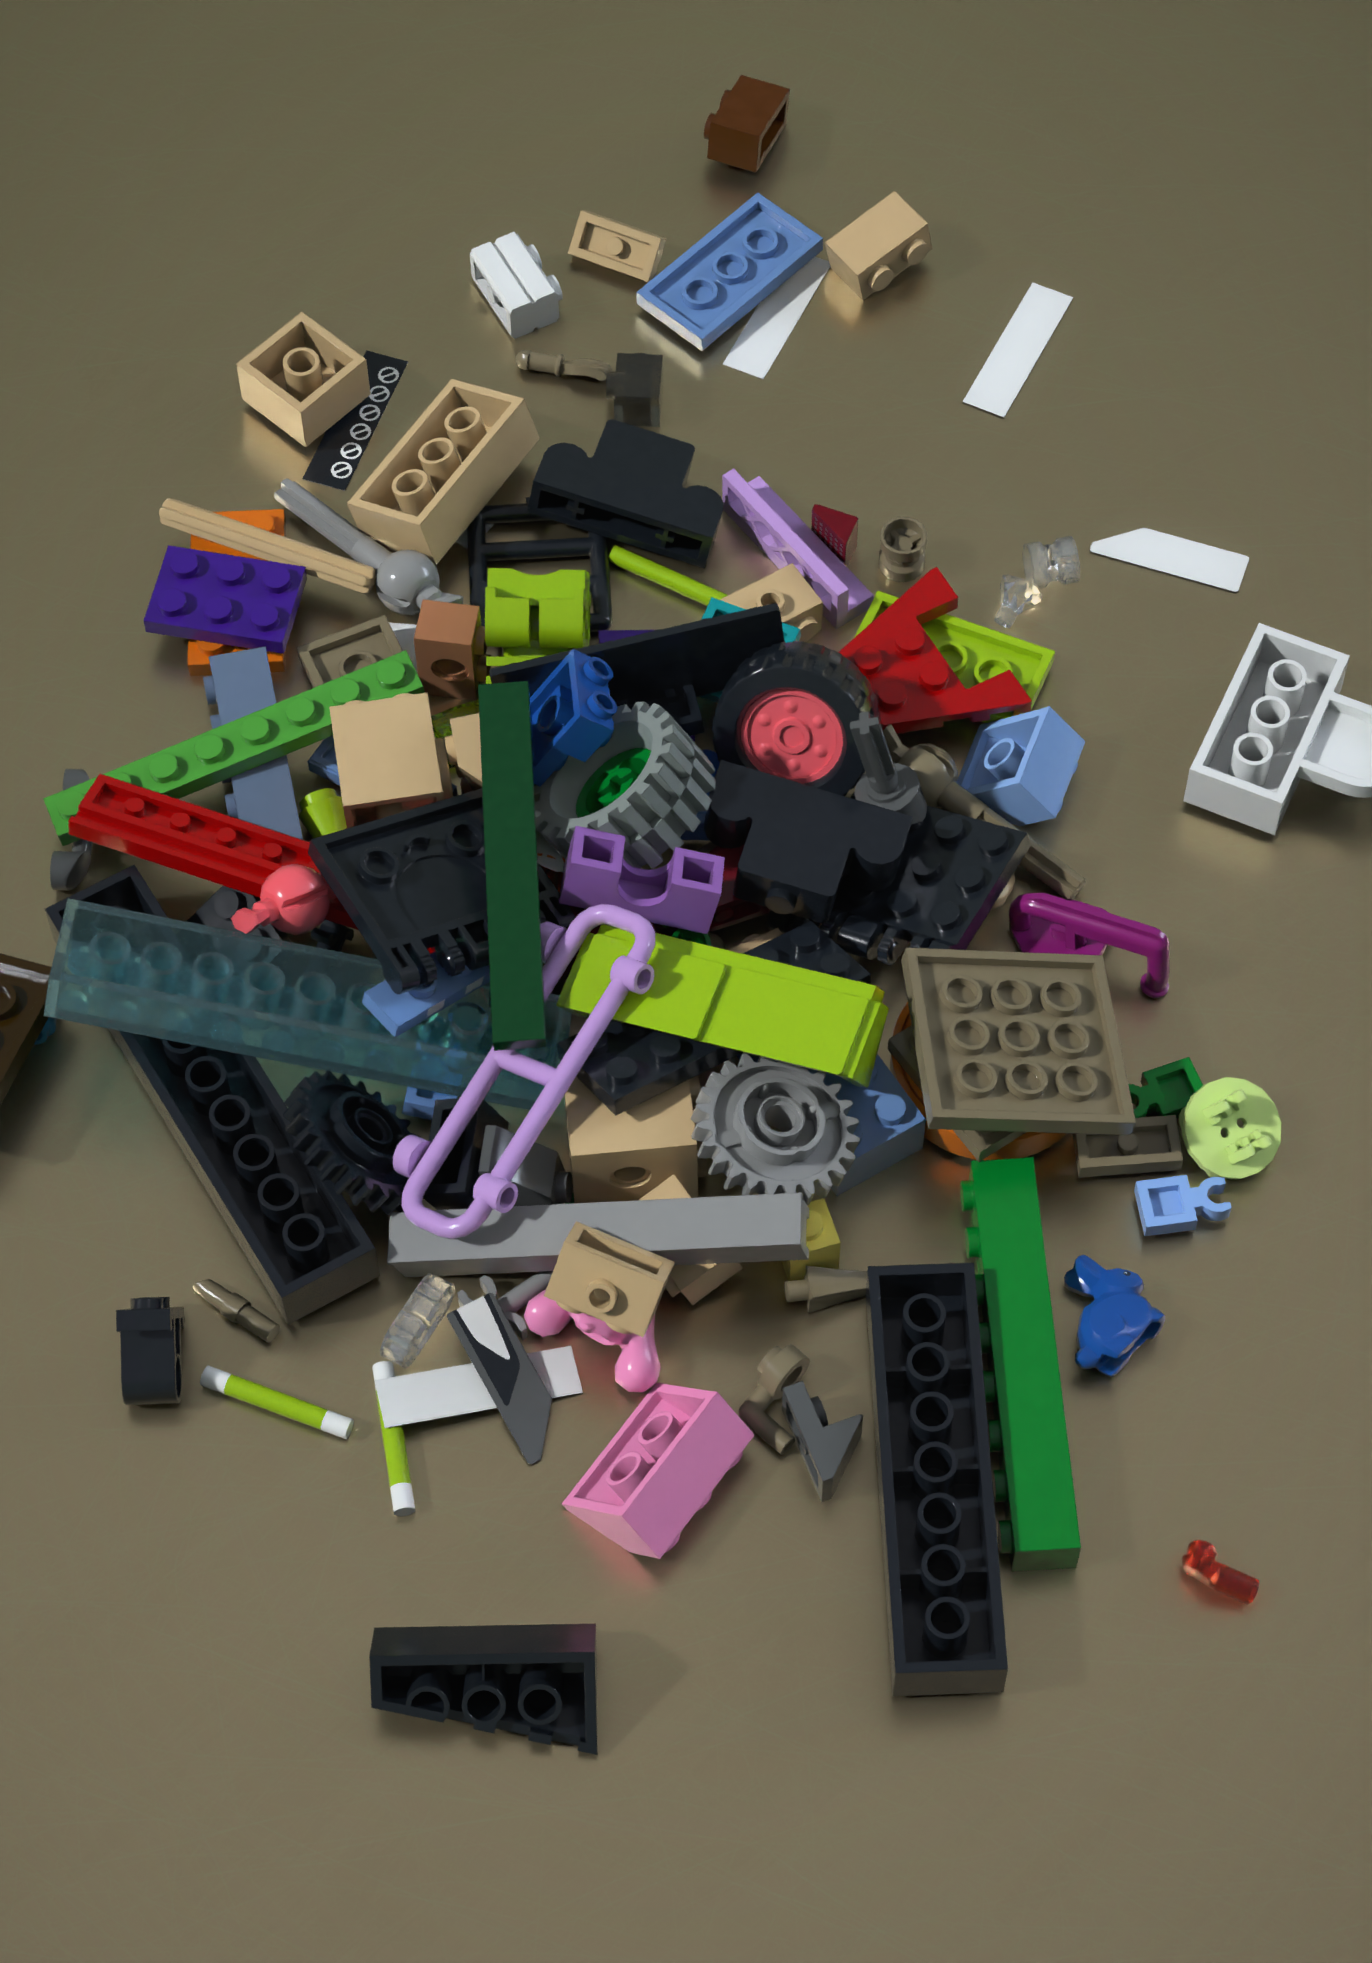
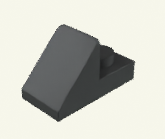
[782,1381,863,1502]

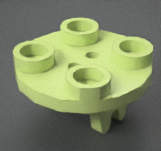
[1179,1077,1282,1180]

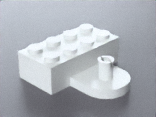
[1183,623,1372,835]

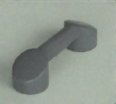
[50,769,93,891]

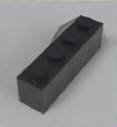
[369,1623,598,1755]

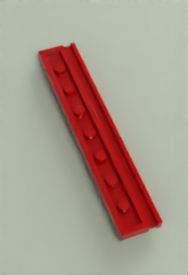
[68,774,435,954]

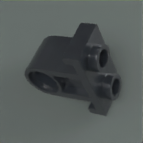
[116,1297,184,1405]

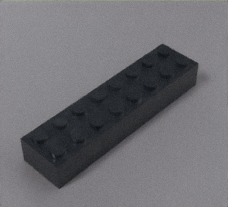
[866,1263,1008,1696]

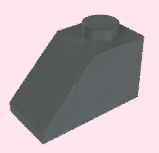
[478,1125,573,1206]

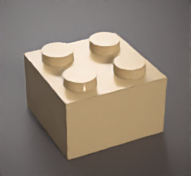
[236,312,371,447]

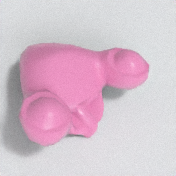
[524,1290,661,1392]

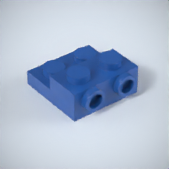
[530,649,617,787]

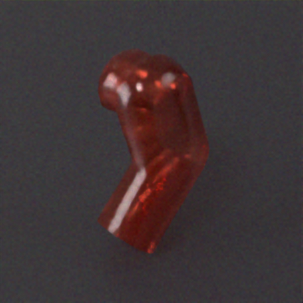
[1182,1540,1259,1605]

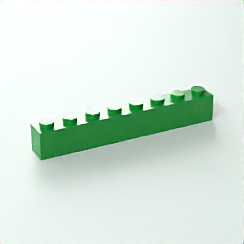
[960,1157,1081,1572]

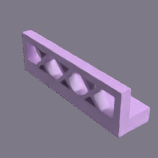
[722,468,874,629]

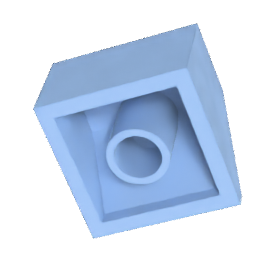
[956,706,1086,826]

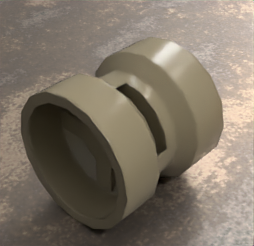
[879,517,927,582]

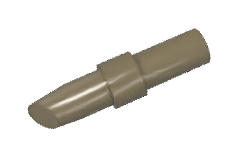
[192,1279,280,1343]

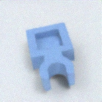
[1134,1175,1232,1237]

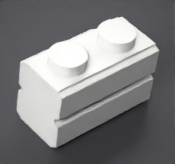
[470,232,563,339]

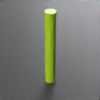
[609,545,728,606]

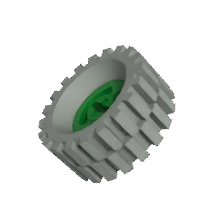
[534,702,716,869]

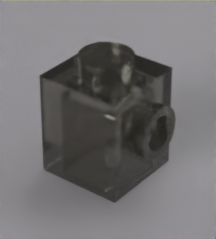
[606,353,663,427]

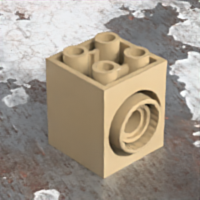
[329,692,453,828]
[564,1075,707,1203]

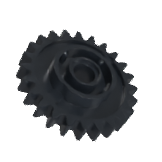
[283,1070,421,1215]

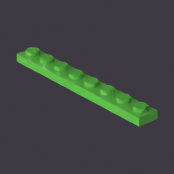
[43,650,425,846]

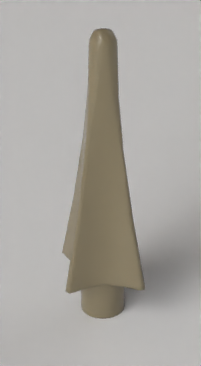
[784,1266,867,1313]

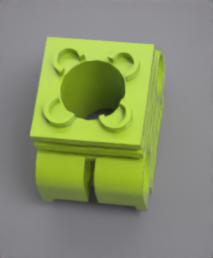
[485,568,591,684]

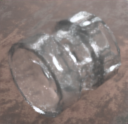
[1023,536,1080,590]

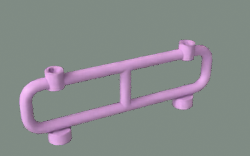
[393,904,655,1239]

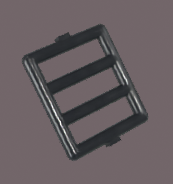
[467,497,613,632]

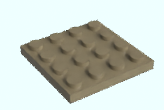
[901,948,1136,1135]

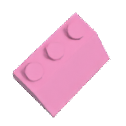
[562,1383,754,1559]

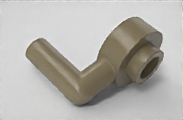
[738,1344,810,1455]

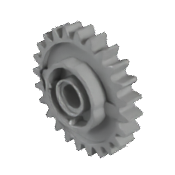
[691,1053,860,1205]

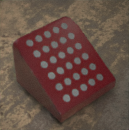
[811,504,858,567]

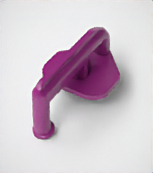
[1009,893,1170,998]

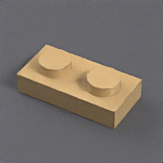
[568,210,666,282]

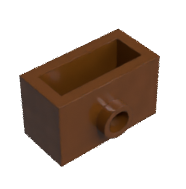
[704,75,790,173]

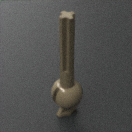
[883,724,1086,900]

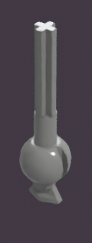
[274,478,463,615]

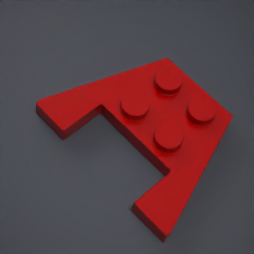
[838,567,1032,734]

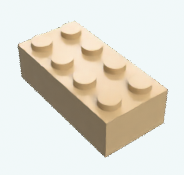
[347,379,540,565]

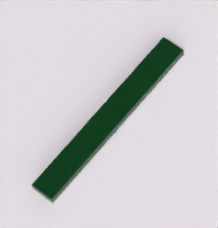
[478,681,547,1051]

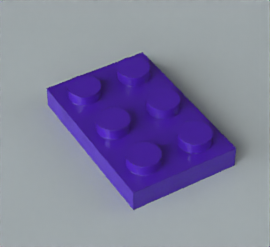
[144,545,307,654]

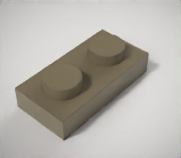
[1072,1115,1183,1177]

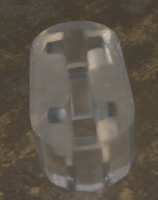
[380,1273,455,1369]

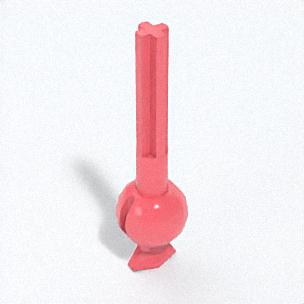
[231,864,337,935]

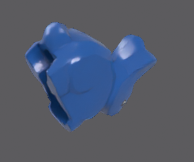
[1064,1255,1165,1377]

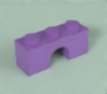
[559,826,725,934]

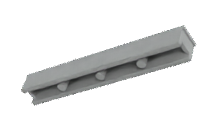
[387,1192,809,1277]

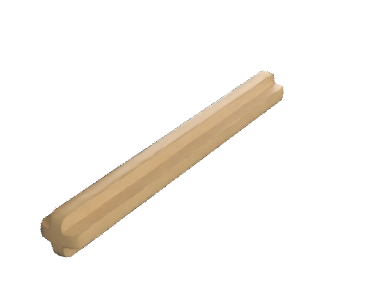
[159,498,376,594]

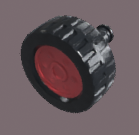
[712,641,881,796]

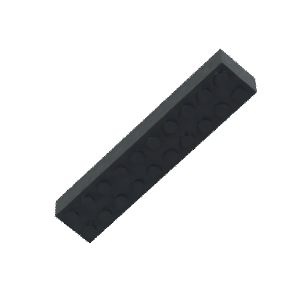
[45,864,380,1325]

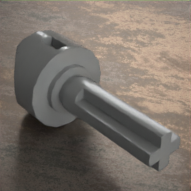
[850,712,927,824]

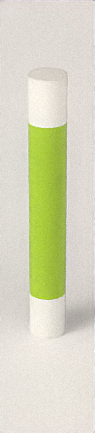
[372,1361,415,1516]
[200,1365,354,1439]

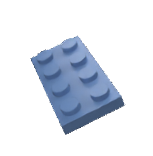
[636,192,823,351]

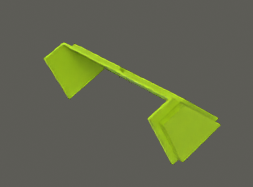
[556,924,889,1088]

